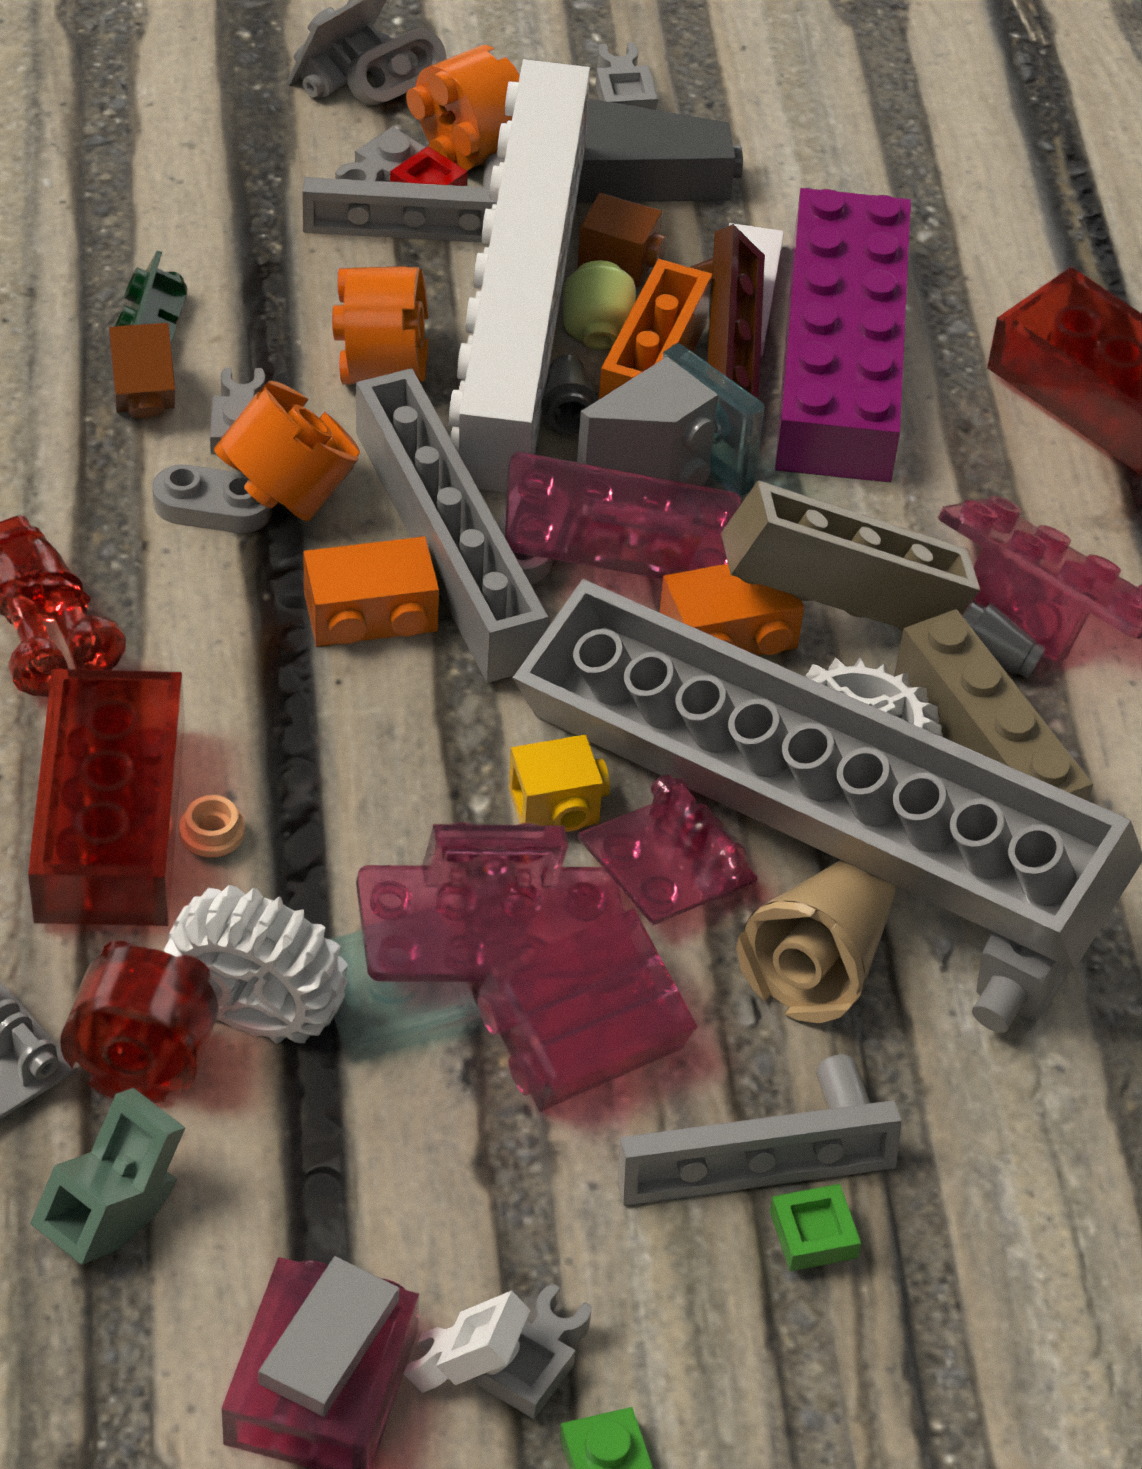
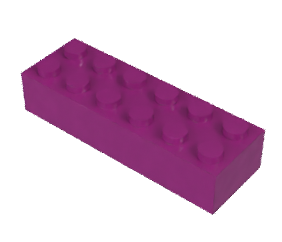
[775,188,911,483]

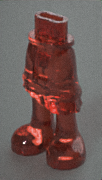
[0,515,126,697]

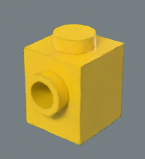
[508,734,610,837]

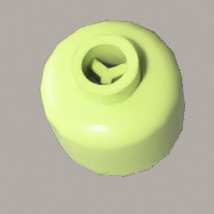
[563,260,636,350]

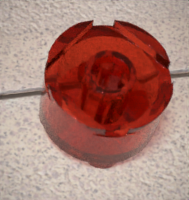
[60,940,218,1104]

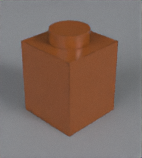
[577,193,667,287]
[109,323,175,418]

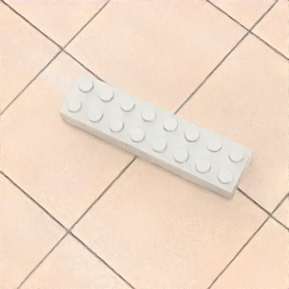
[449,59,590,493]

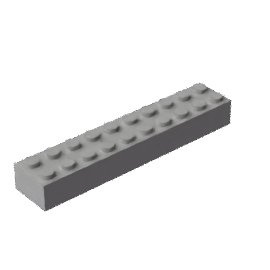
[513,579,1142,970]

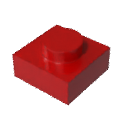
[390,146,468,186]

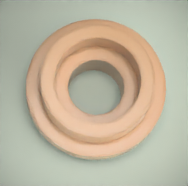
[179,795,245,857]

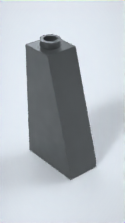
[576,98,743,203]

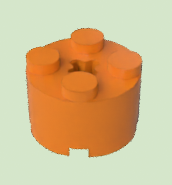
[406,45,520,170]
[332,266,429,385]
[214,381,360,522]

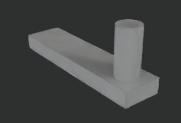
[302,153,505,242]
[618,1054,902,1206]

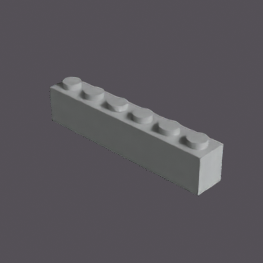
[356,368,548,683]

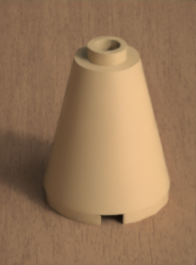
[736,860,896,1023]

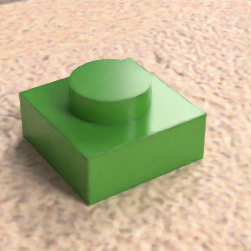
[770,1184,861,1272]
[559,1407,653,1469]

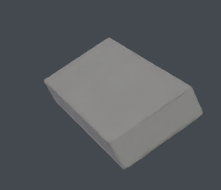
[258,1256,399,1417]

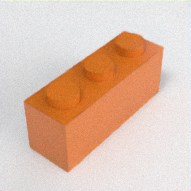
[598,259,712,400]

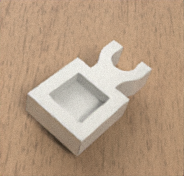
[403,1290,531,1393]

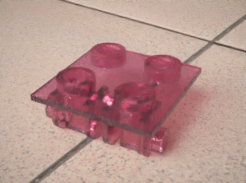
[577,774,758,925]

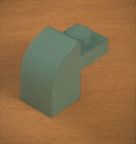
[30,1088,185,1265]

